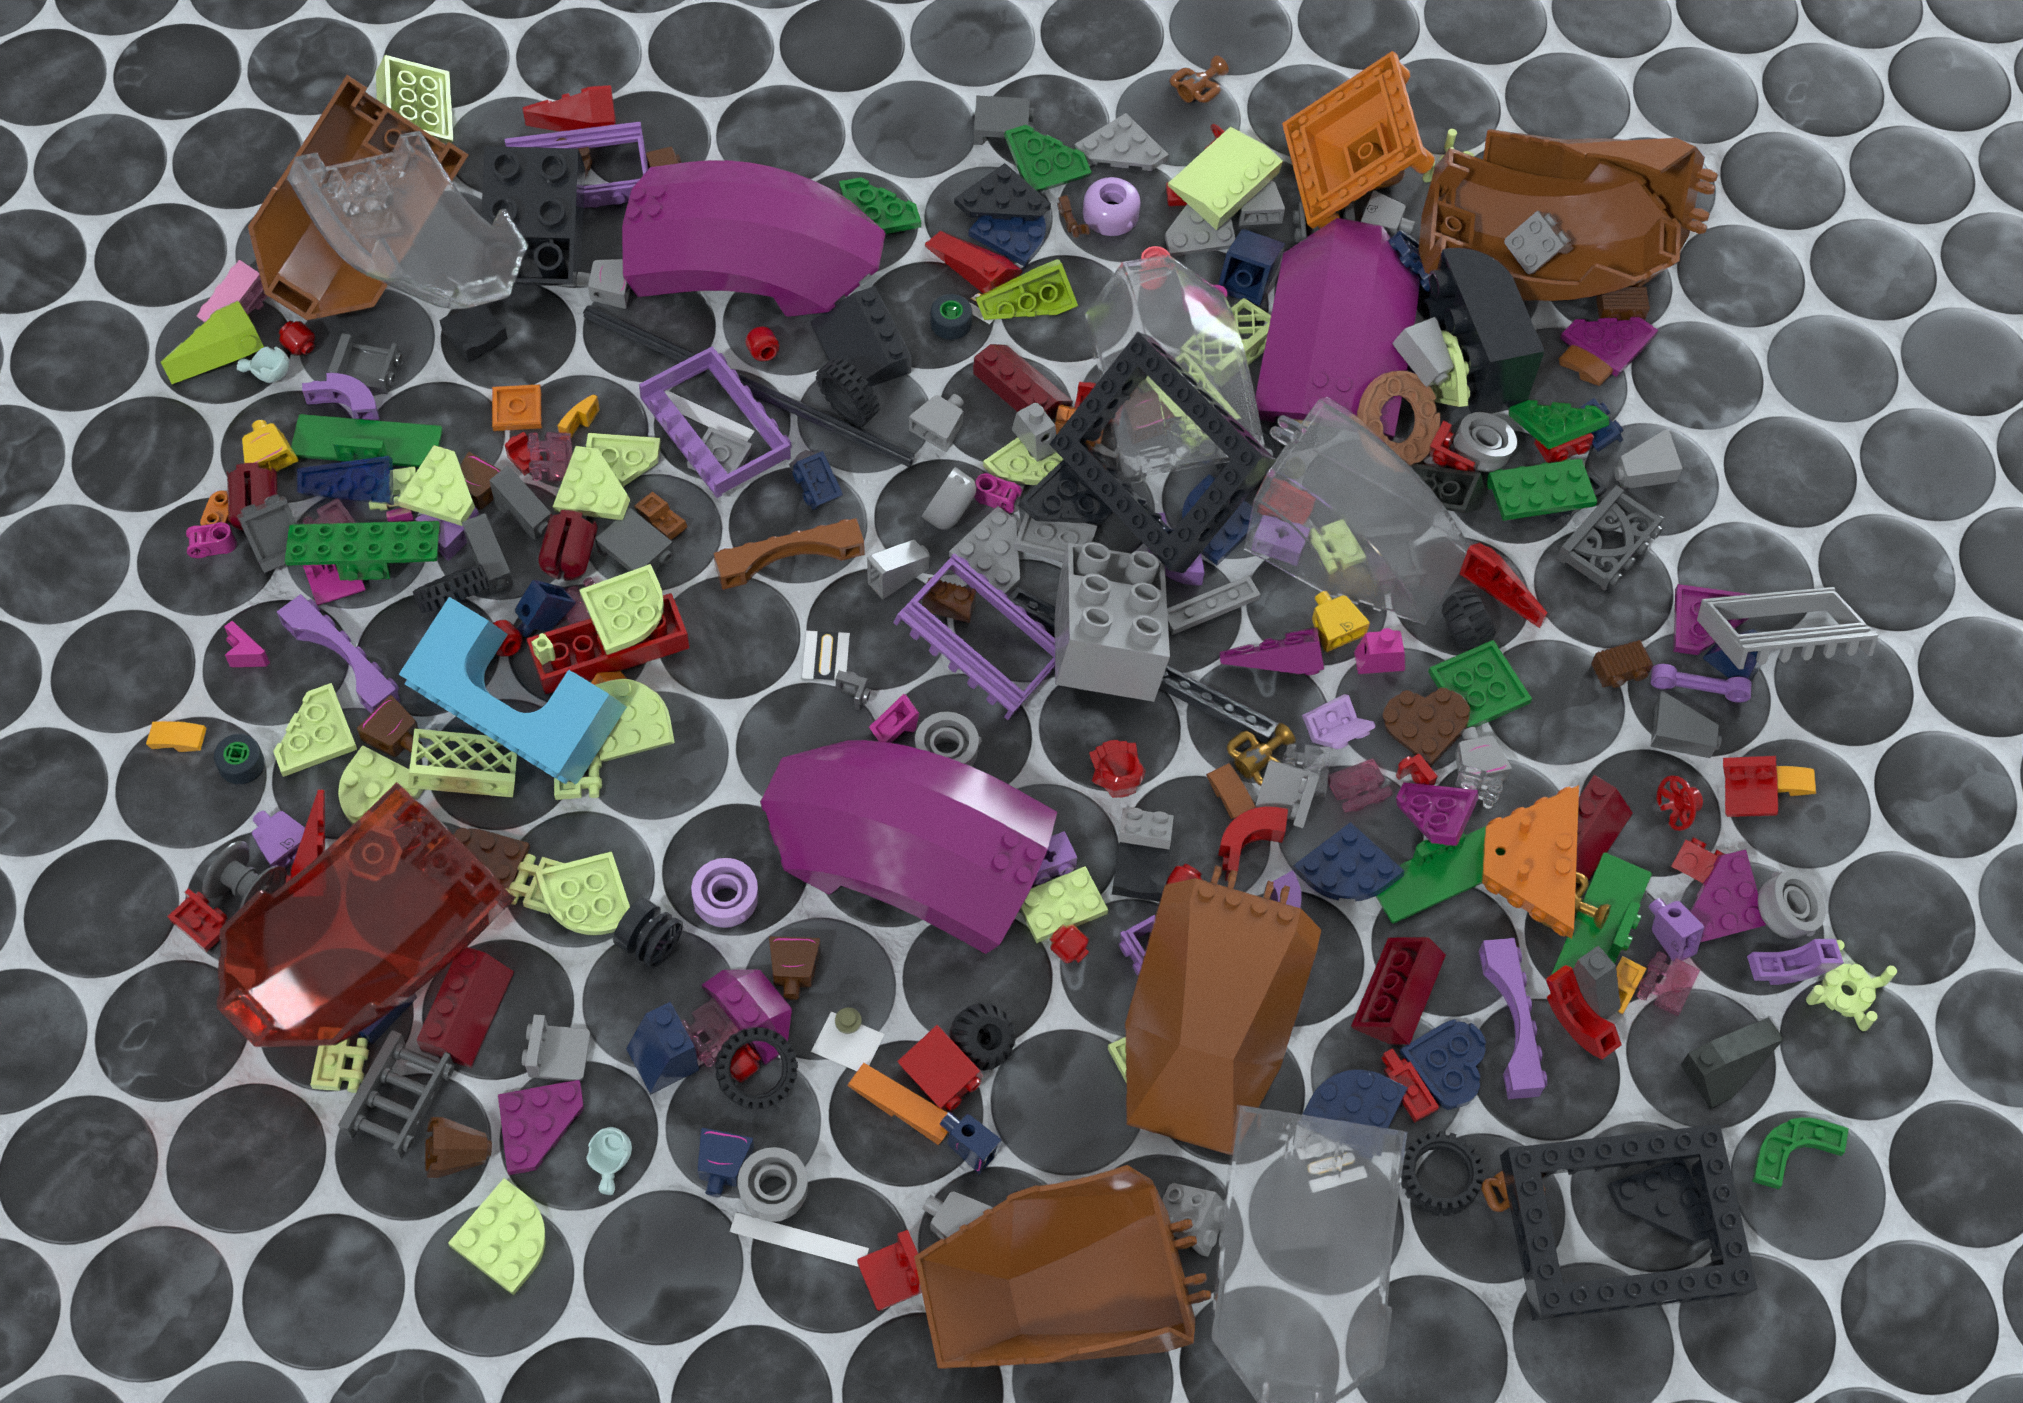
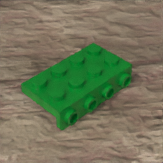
[1486,459,1597,521]

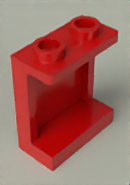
[897,1025,984,1112]

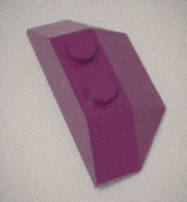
[702,970,792,1065]

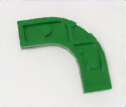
[1752,1118,1849,1190]

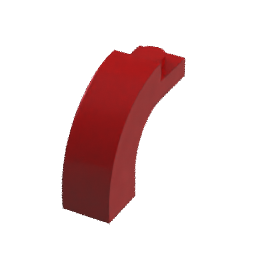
[1218,807,1288,881]
[1546,965,1622,1059]

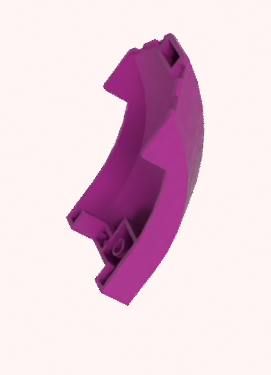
[622,160,886,317]
[1251,218,1420,441]
[760,740,1057,954]

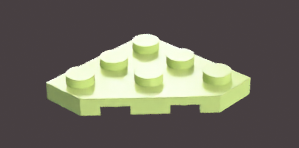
[586,433,661,487]
[983,437,1063,485]
[398,445,475,526]
[553,446,630,520]
[273,683,357,777]

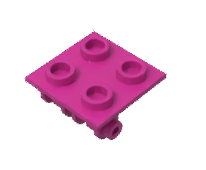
[303,564,365,606]

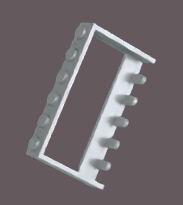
[1697,587,1879,669]

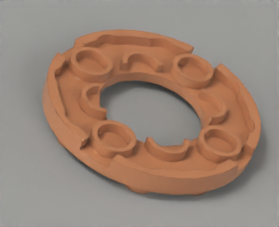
[1357,371,1440,467]

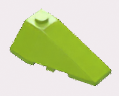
[975,259,1078,320]
[160,300,264,384]

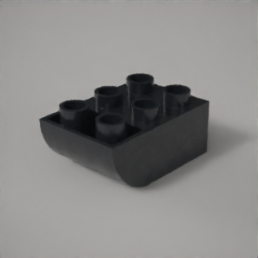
[478,146,585,286]
[1421,248,1545,414]

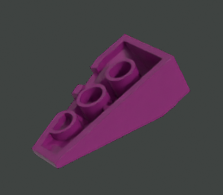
[1220,627,1324,675]

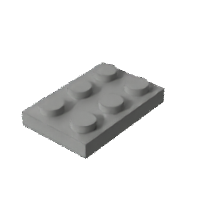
[1014,513,1097,562]

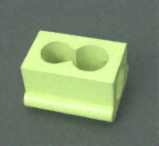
[532,633,556,665]

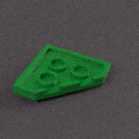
[1004,125,1092,192]
[839,177,922,234]
[1508,400,1609,450]

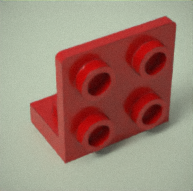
[1430,421,1475,472]
[1723,756,1778,817]
[857,1230,922,1311]

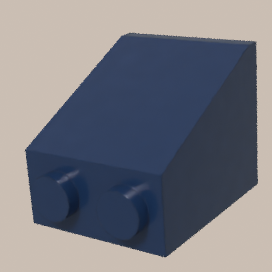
[1218,229,1285,306]
[626,1002,699,1095]

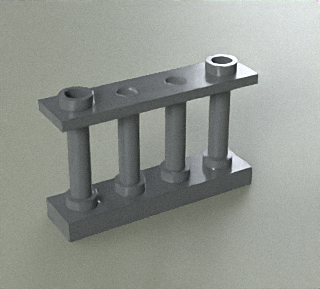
[338,1030,454,1159]

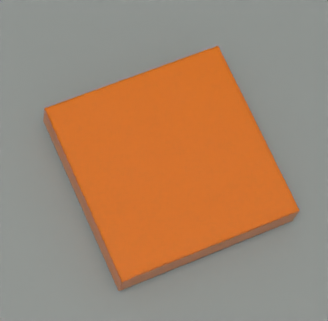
[492,384,542,431]

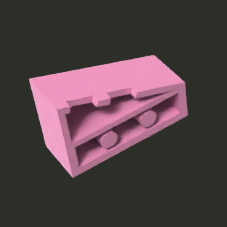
[197,260,268,323]

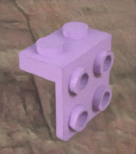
[1302,694,1376,749]

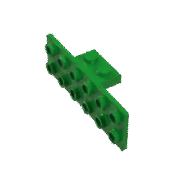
[291,414,443,467]
[285,521,440,581]
[1376,826,1506,924]
[1551,853,1652,975]

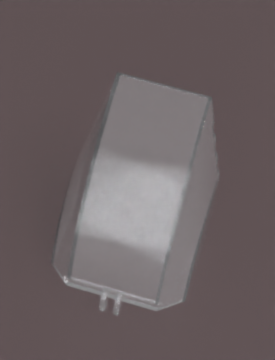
[1244,397,1469,625]

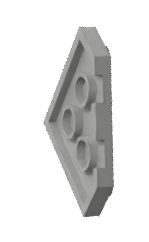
[1074,113,1169,171]
[1165,204,1236,257]
[949,506,1020,595]

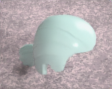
[237,346,289,383]
[587,1127,632,1195]

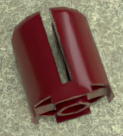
[227,463,277,532]
[538,510,598,581]

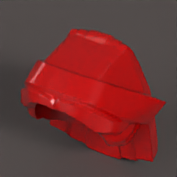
[1089,740,1146,798]

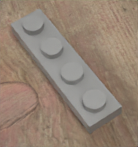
[1167,575,1261,635]

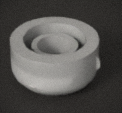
[1453,412,1517,472]
[921,467,976,530]
[915,712,982,767]
[1758,870,1826,939]
[738,1147,808,1222]

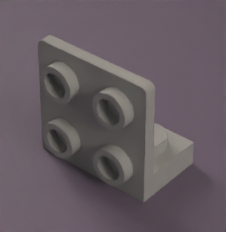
[1255,760,1319,828]

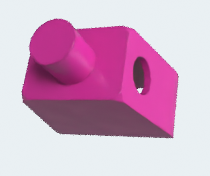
[1354,628,1405,674]

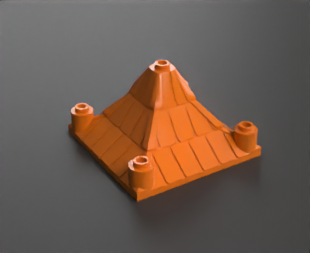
[1282,51,1435,229]

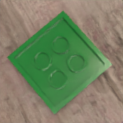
[1428,640,1532,729]

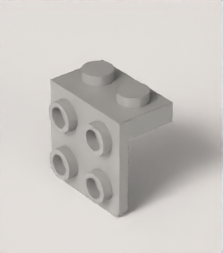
[1504,210,1573,274]
[522,1015,591,1081]
[1162,1183,1229,1257]

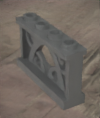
[1557,485,1664,591]

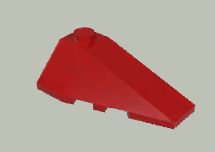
[523,85,616,132]
[925,231,1022,294]
[1459,543,1547,628]
[286,790,325,896]

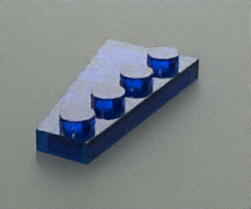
[297,456,394,505]

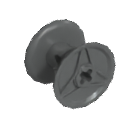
[202,841,287,923]

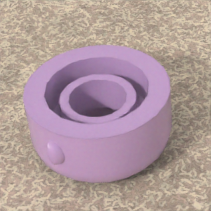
[1083,177,1141,236]
[691,858,759,928]

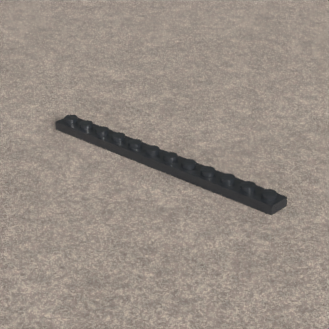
[1008,587,1278,744]

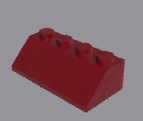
[973,344,1073,420]
[1576,775,1633,888]
[1351,937,1446,1045]
[416,945,514,1068]

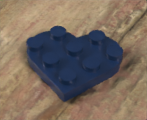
[1388,230,1430,292]
[1399,1019,1486,1110]

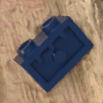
[1580,398,1624,452]
[792,451,843,510]

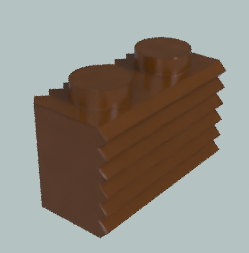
[1596,287,1650,321]
[922,577,976,623]
[1591,640,1653,688]

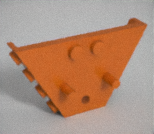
[1482,785,1579,939]

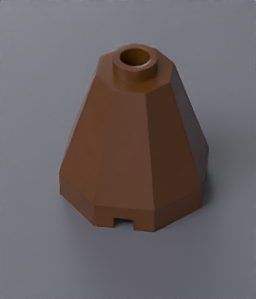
[425,1117,492,1178]

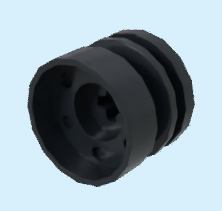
[613,897,683,969]

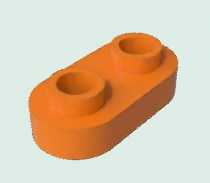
[200,490,230,526]

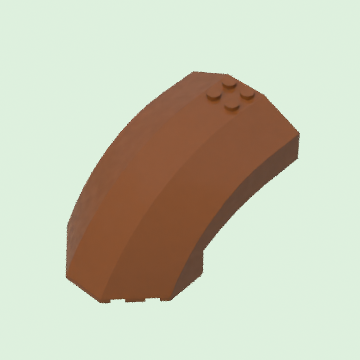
[248,75,468,320]
[1418,148,1681,301]

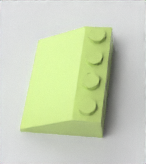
[376,55,453,144]
[1168,127,1283,230]

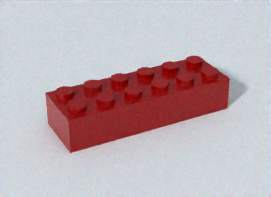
[527,593,689,695]

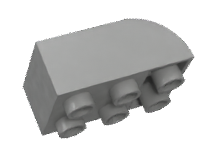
[1055,542,1170,702]

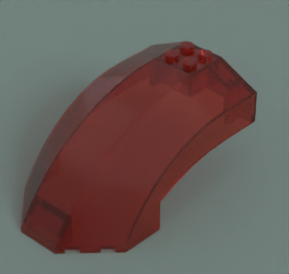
[217,782,517,1047]

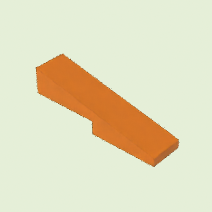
[847,1062,948,1146]

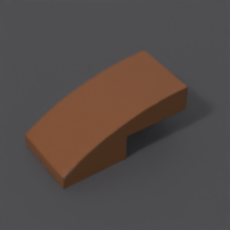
[1559,344,1613,386]
[634,492,687,540]
[1206,763,1255,819]

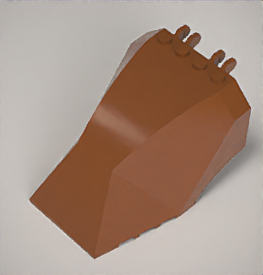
[1483,129,1718,287]
[1125,865,1321,1155]
[914,1165,1211,1369]

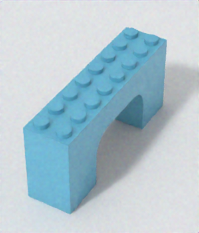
[399,597,627,784]

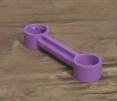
[1651,664,1752,702]

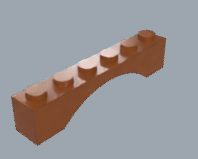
[714,518,865,590]

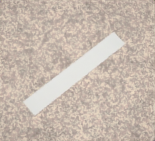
[664,390,754,442]
[729,1212,869,1267]

